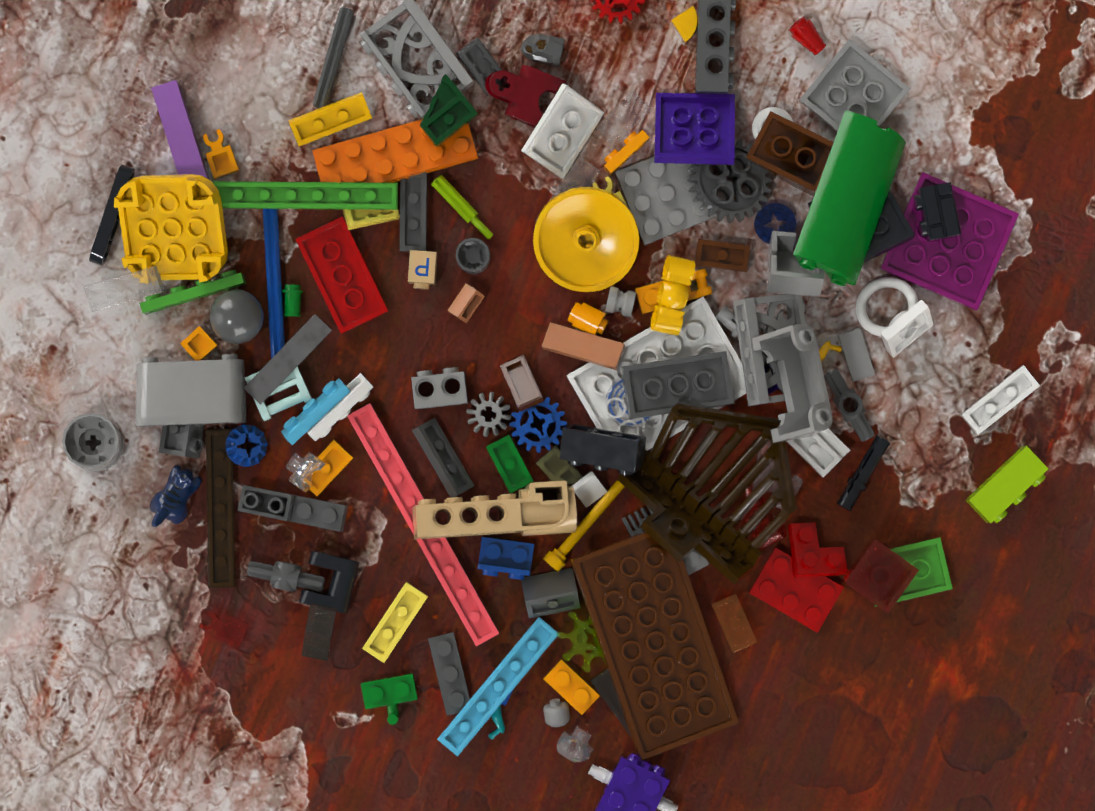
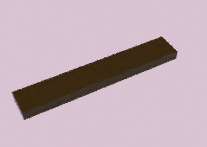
[206,429,236,588]

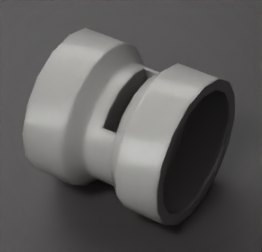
[605,286,636,317]

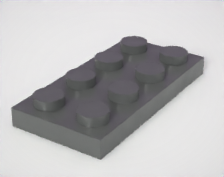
[621,351,734,420]

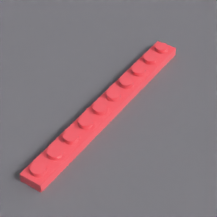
[347,403,499,646]

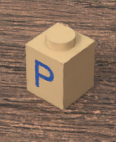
[408,250,437,290]

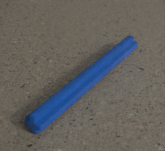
[263,209,285,359]

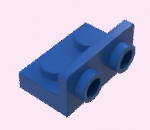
[477,537,534,580]

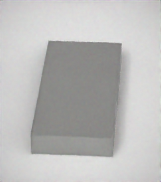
[838,328,875,382]

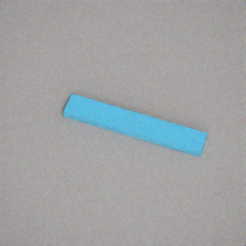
[437,617,559,757]

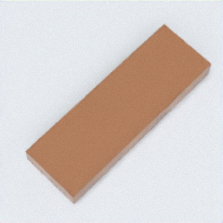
[542,322,625,370]

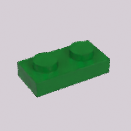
[486,435,533,493]

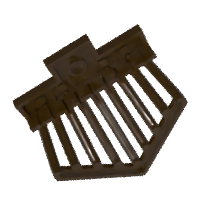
[617,404,797,585]

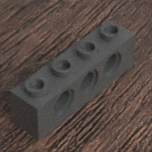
[695,0,736,94]

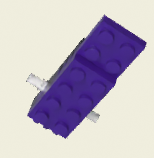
[588,753,678,811]

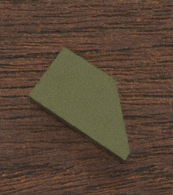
[536,446,583,484]

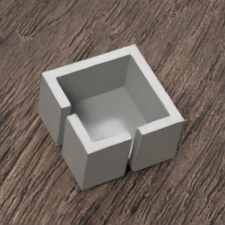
[767,231,825,297]

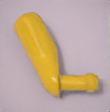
[819,341,842,362]

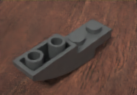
[238,485,348,532]

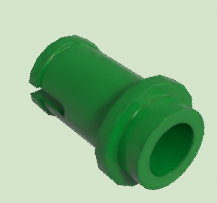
[282,284,303,317]

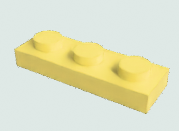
[362,582,428,663]

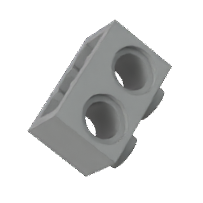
[411,367,468,410]

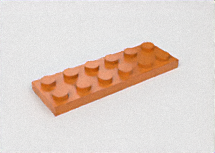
[312,119,478,183]

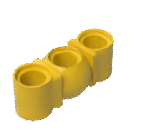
[650,255,695,336]

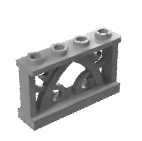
[360,0,474,120]
[733,294,806,406]

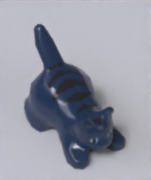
[149,465,202,527]

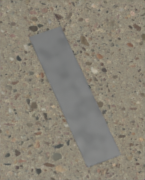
[244,314,332,405]

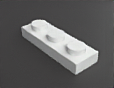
[961,365,1040,435]
[307,373,373,441]

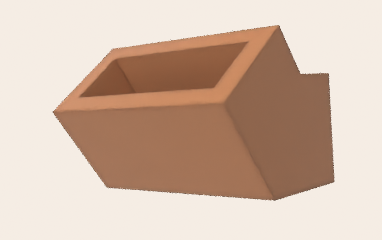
[447,284,485,323]

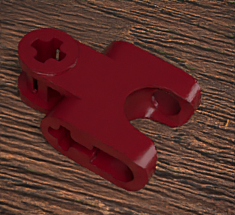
[484,65,568,128]

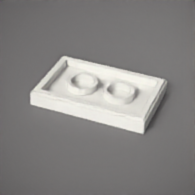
[521,84,605,179]

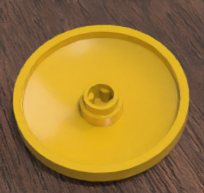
[533,187,639,292]

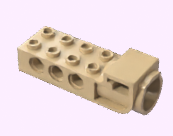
[412,481,577,540]

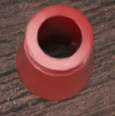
[788,16,826,56]

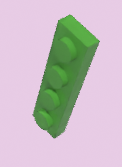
[139,270,247,315]

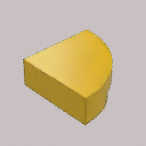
[671,6,698,43]

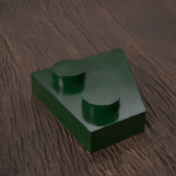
[420,74,478,147]

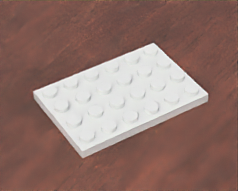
[566,297,746,451]

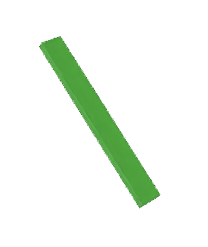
[212,181,398,210]

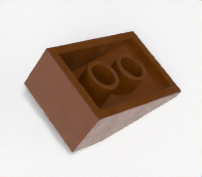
[746,111,834,197]

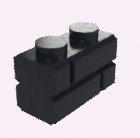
[914,182,961,242]

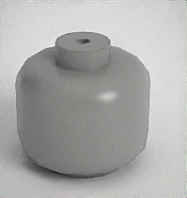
[543,699,571,727]

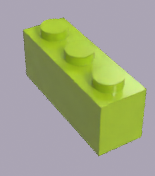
[965,446,1048,523]

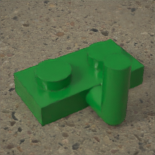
[361,673,418,725]

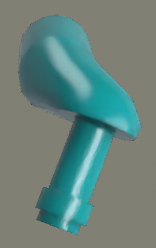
[488,705,505,740]

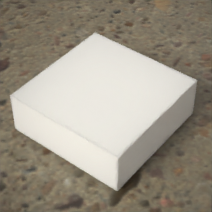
[572,471,607,508]

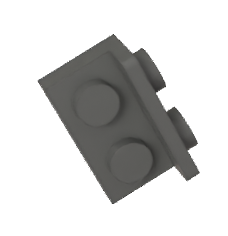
[159,424,205,458]

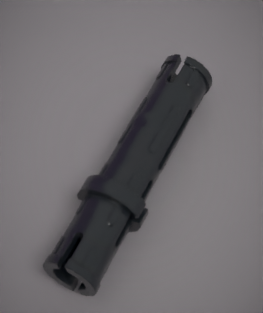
[836,435,891,512]

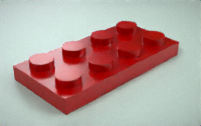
[295,216,389,334]

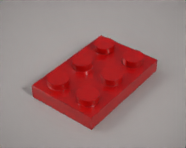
[748,547,844,633]

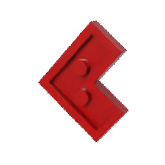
[787,522,848,577]

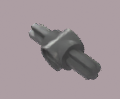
[824,369,874,442]
[247,561,325,592]

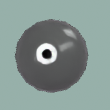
[209,289,264,344]

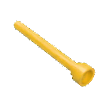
[543,480,625,572]

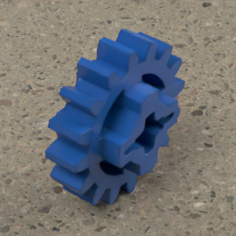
[509,397,567,453]

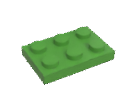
[862,537,953,607]

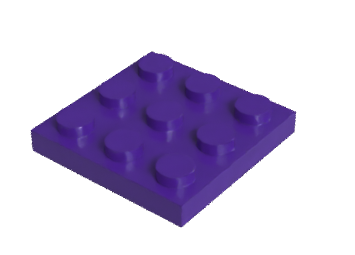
[654,93,735,165]

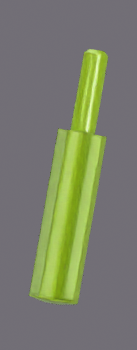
[431,175,493,239]

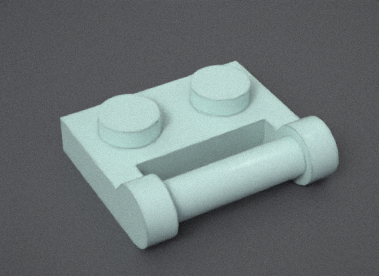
[245,366,312,421]

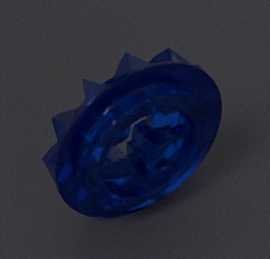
[754,203,796,244]

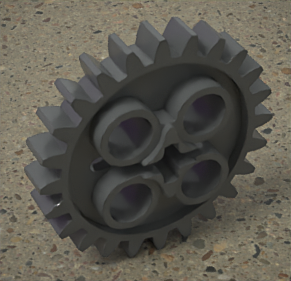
[687,139,773,223]

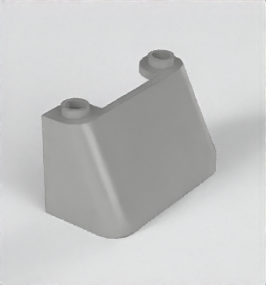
[752,324,832,443]
[135,354,247,427]

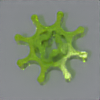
[557,611,607,672]

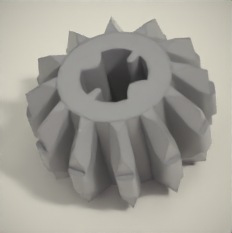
[466,392,511,437]

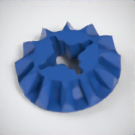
[226,425,268,467]

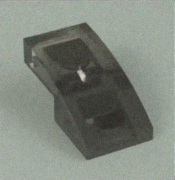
[301,604,337,661]

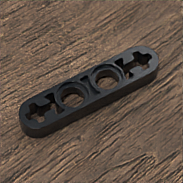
[89,165,135,266]

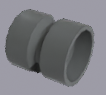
[455,238,491,275]

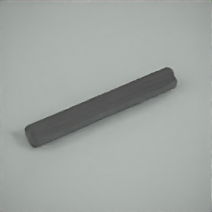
[313,7,354,108]

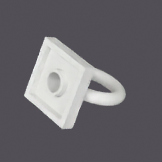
[855,277,934,358]

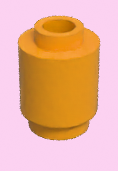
[567,302,609,335]

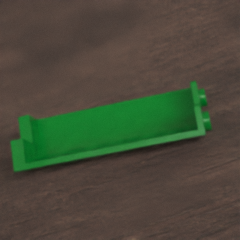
[793,110,906,286]

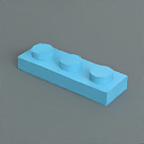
[281,378,350,445]

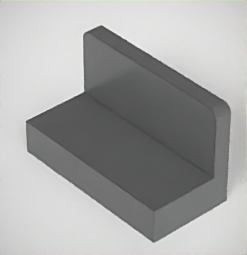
[521,568,580,618]

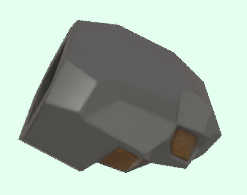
[520,34,565,67]

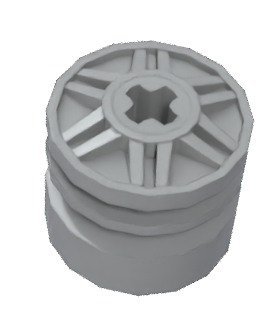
[62,413,124,472]

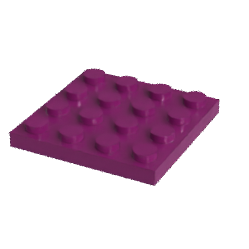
[880,172,1019,311]

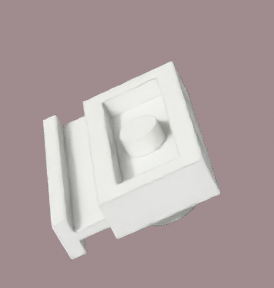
[786,428,850,477]

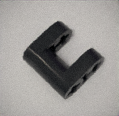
[299,550,360,614]

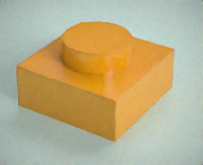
[180,326,218,361]

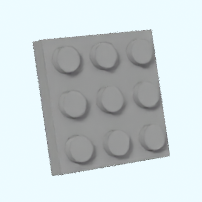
[799,39,910,132]
[615,157,717,246]

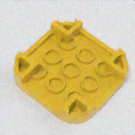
[114,174,228,284]

